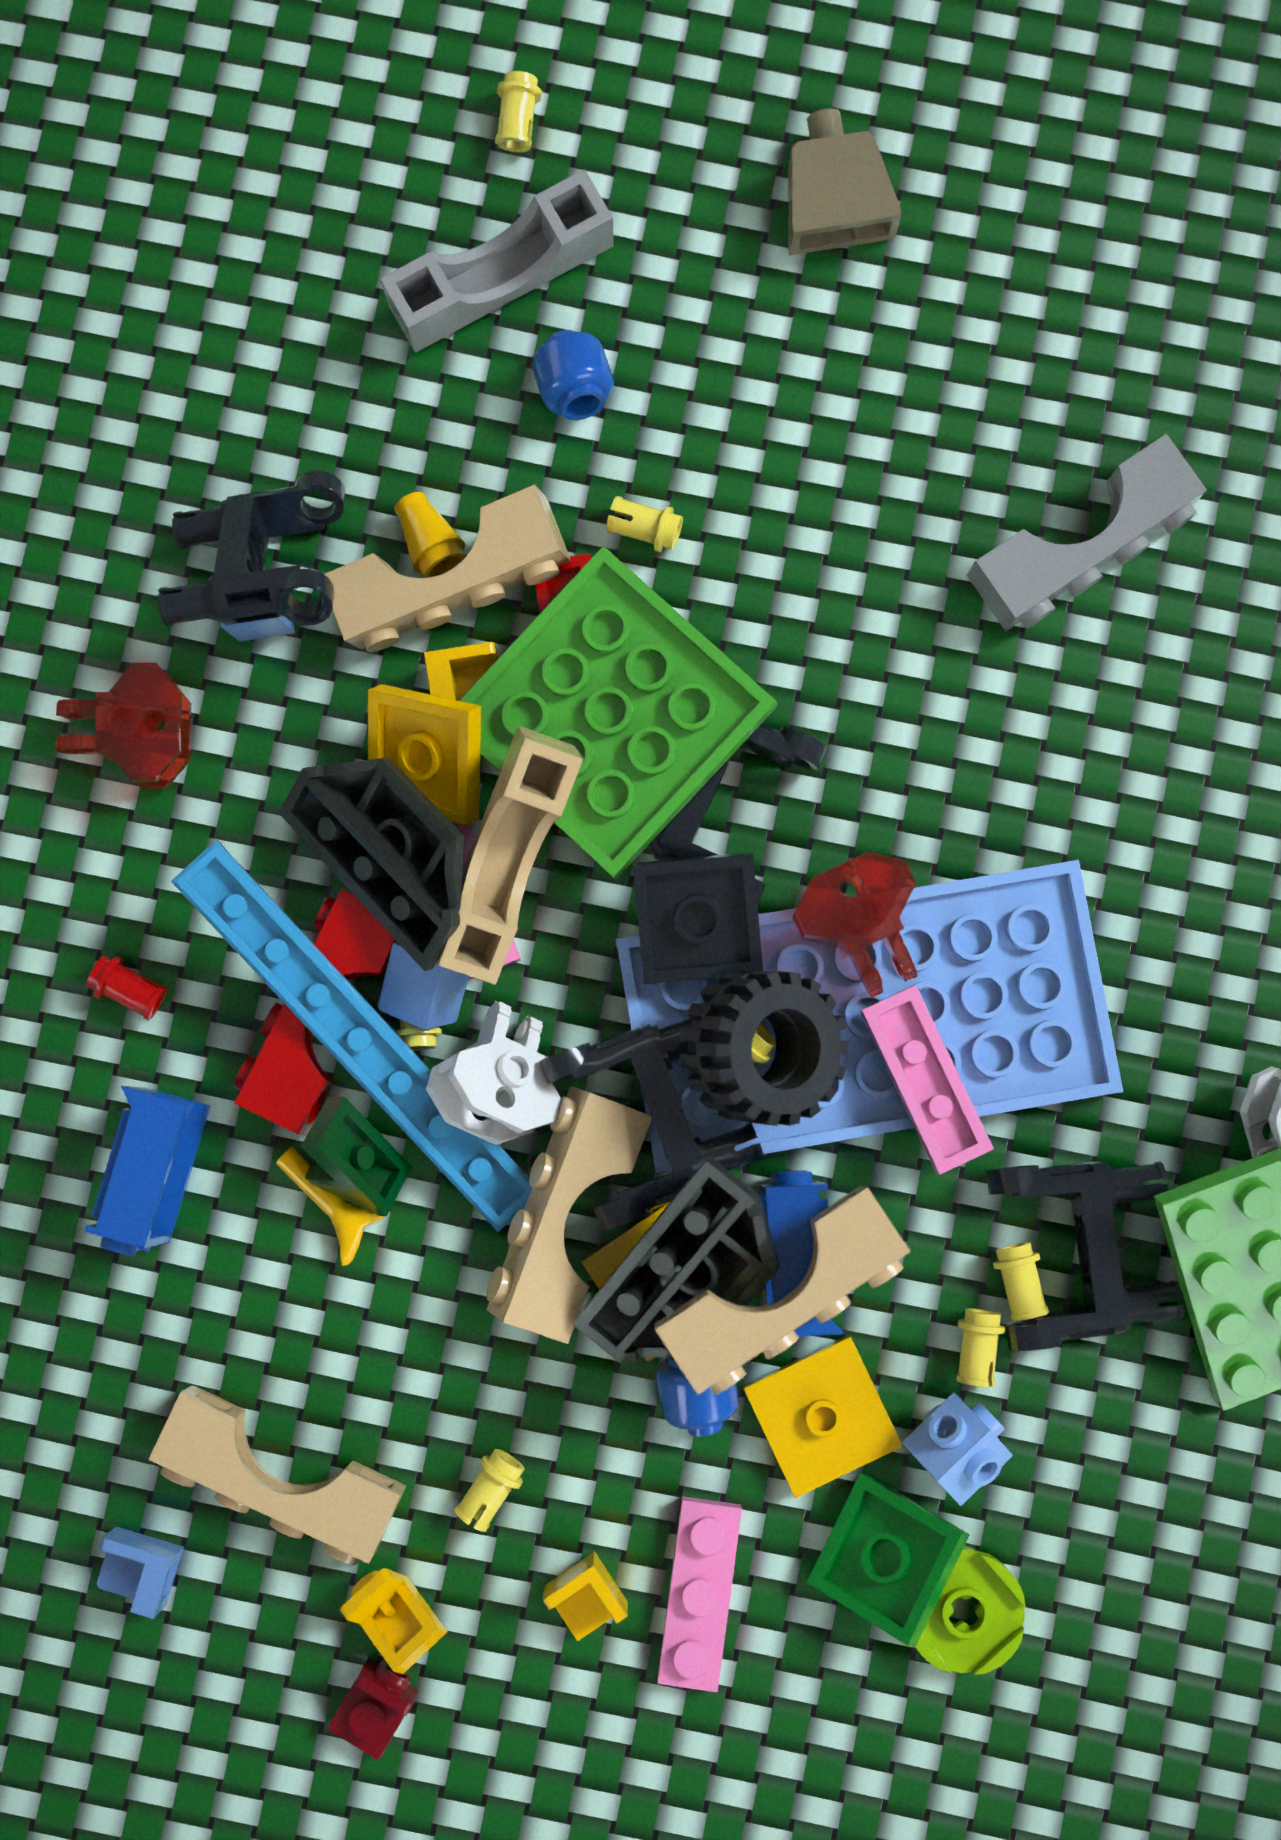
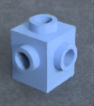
[902,1393,1013,1506]

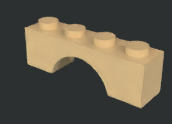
[324,484,571,652]
[438,725,583,985]
[486,1086,653,1344]
[655,1185,910,1395]
[149,1385,406,1565]

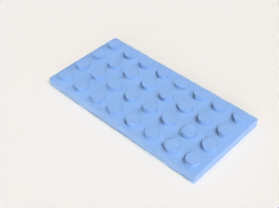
[616,860,1123,1173]

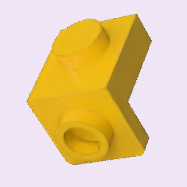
[340,1568,448,1674]

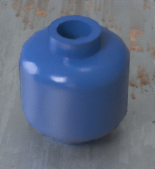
[532,330,614,420]
[656,1356,739,1436]

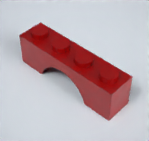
[234,888,397,1135]

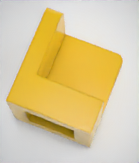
[424,642,499,701]
[542,1551,628,1641]

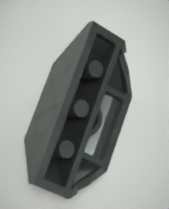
[278,757,464,971]
[572,1156,780,1363]

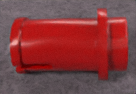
[86,956,168,1021]

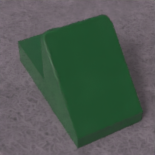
[301,1097,412,1216]

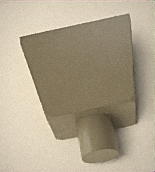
[788,108,902,255]

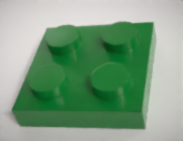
[807,1473,970,1646]

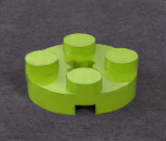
[915,1546,1026,1675]

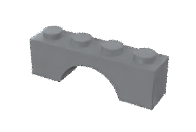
[380,169,614,353]
[967,433,1207,631]

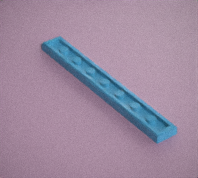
[171,840,532,1232]

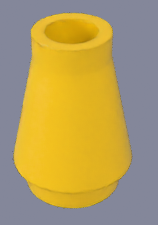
[394,492,466,578]

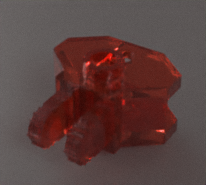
[56,663,192,789]
[792,852,918,998]

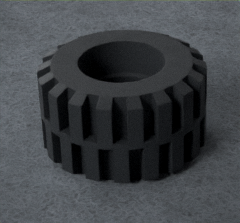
[680,971,848,1126]

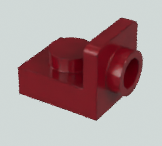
[327,1659,418,1761]

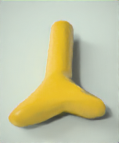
[276,1147,385,1266]

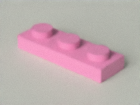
[860,985,994,1175]
[657,1496,742,1692]

